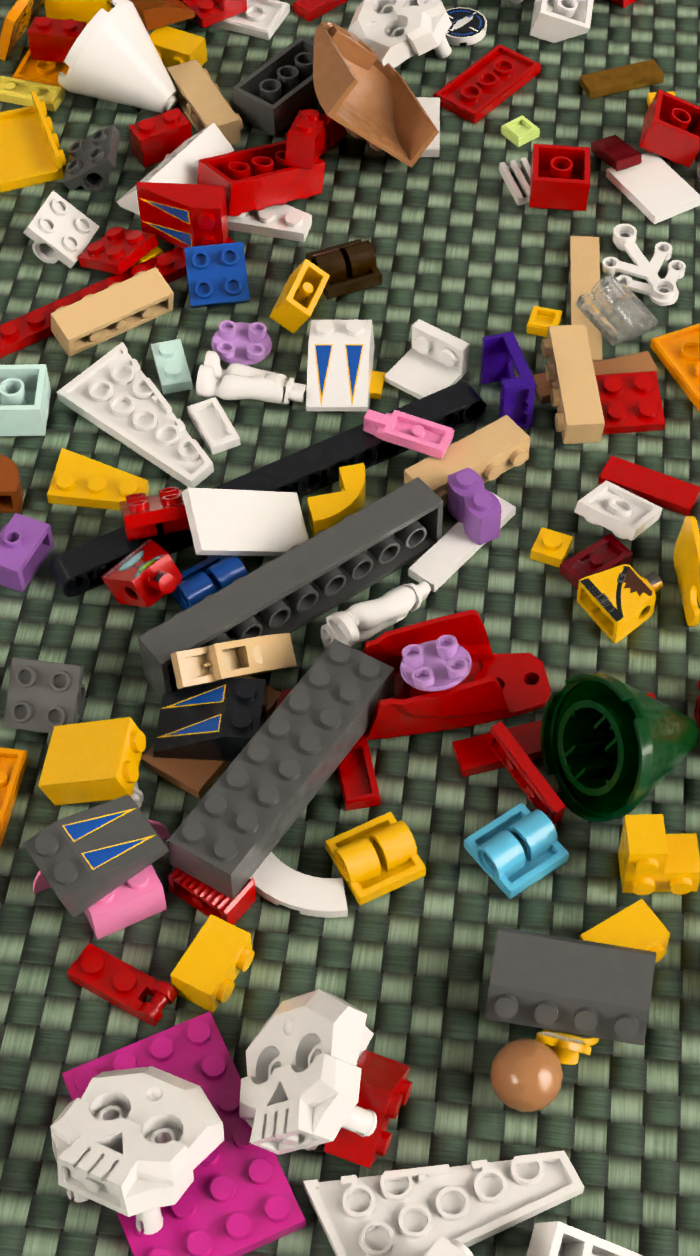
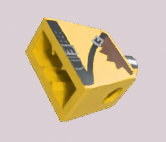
[576,564,663,644]

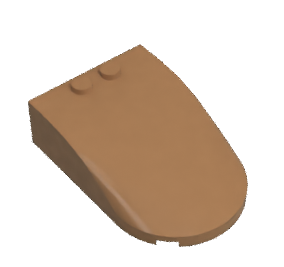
[313,21,439,168]

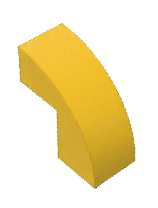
[307,463,366,537]

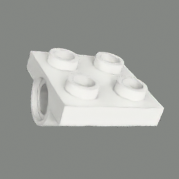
[23,191,100,269]

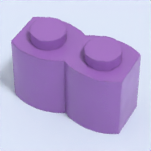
[447,468,501,545]

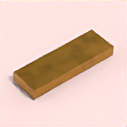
[579,59,665,99]

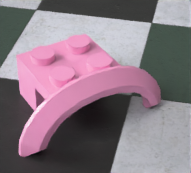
[33,819,170,940]

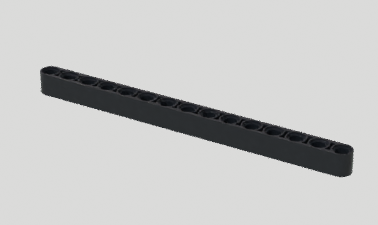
[49,381,486,597]

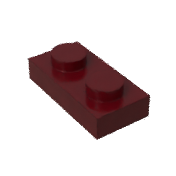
[559,533,633,590]

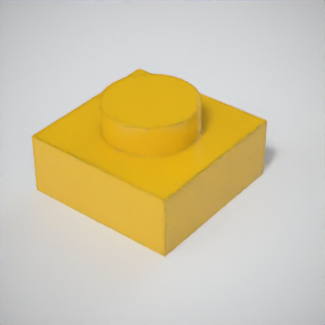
[530,527,573,568]

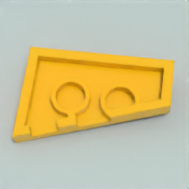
[47,448,149,511]

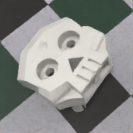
[348,0,452,68]
[239,989,377,1155]
[50,1066,225,1235]

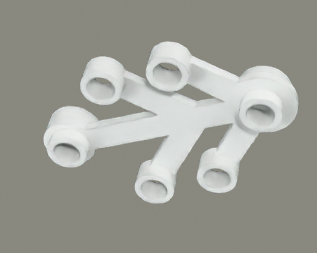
[601,224,686,306]

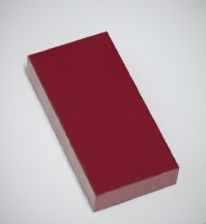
[590,135,642,171]

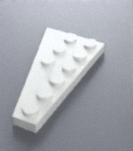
[57,342,214,488]
[303,1150,584,1256]

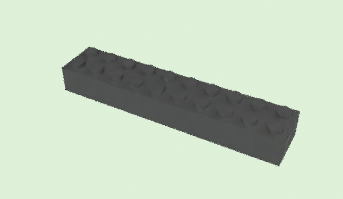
[138,477,443,699]

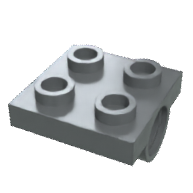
[63,124,120,193]
[3,657,85,734]

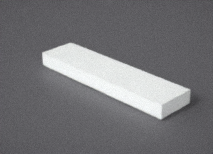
[408,492,516,592]

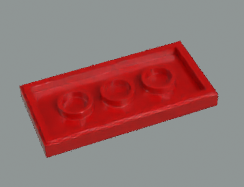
[433,44,541,124]

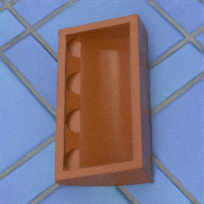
[130,0,195,31]

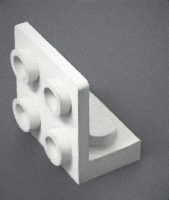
[385,319,470,399]

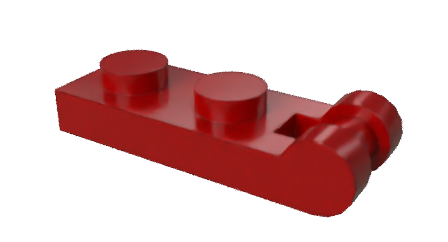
[67,943,178,1026]

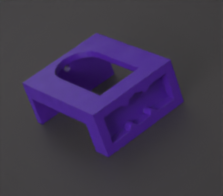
[480,331,536,429]

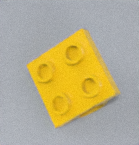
[325,811,426,906]

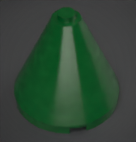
[541,673,698,822]

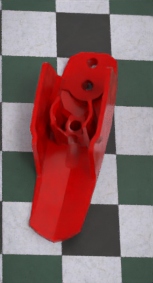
[275,610,551,741]

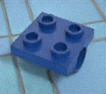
[184,242,250,308]
[170,555,248,610]

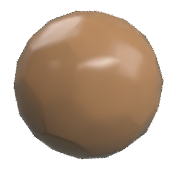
[490,1038,563,1112]

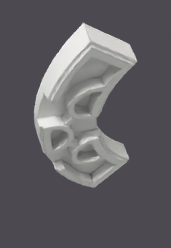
[252,852,348,918]

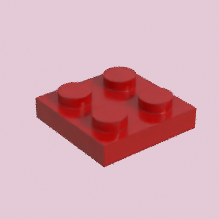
[77,227,159,275]
[595,371,665,435]

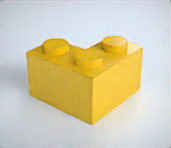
[618,814,700,895]

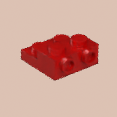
[180,0,247,28]

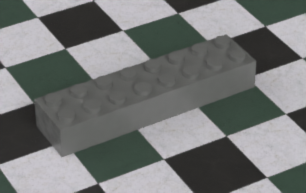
[167,639,395,899]

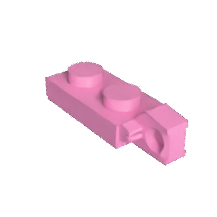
[363,409,454,459]

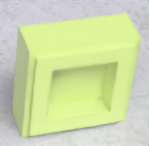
[501,115,540,147]

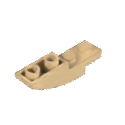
[170,633,297,689]

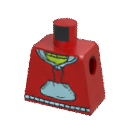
[101,539,183,608]

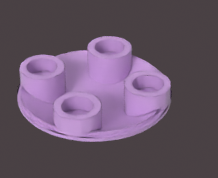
[211,320,272,365]
[400,635,472,691]

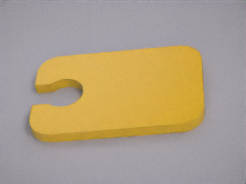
[673,516,700,627]

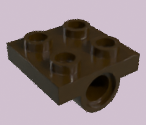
[306,239,382,300]

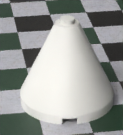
[58,0,178,113]

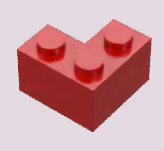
[323,1050,413,1169]

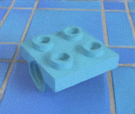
[464,802,569,899]

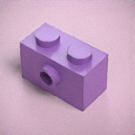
[0,513,55,593]

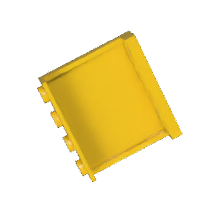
[0,90,66,193]

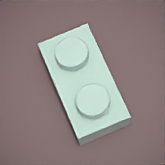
[151,339,193,395]

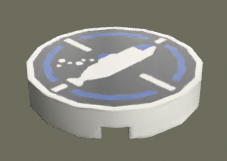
[445,7,487,46]

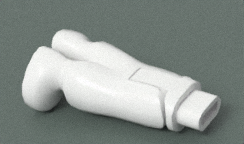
[196,350,307,405]
[320,581,431,649]

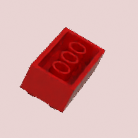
[197,140,325,216]

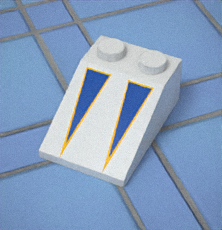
[306,319,375,411]

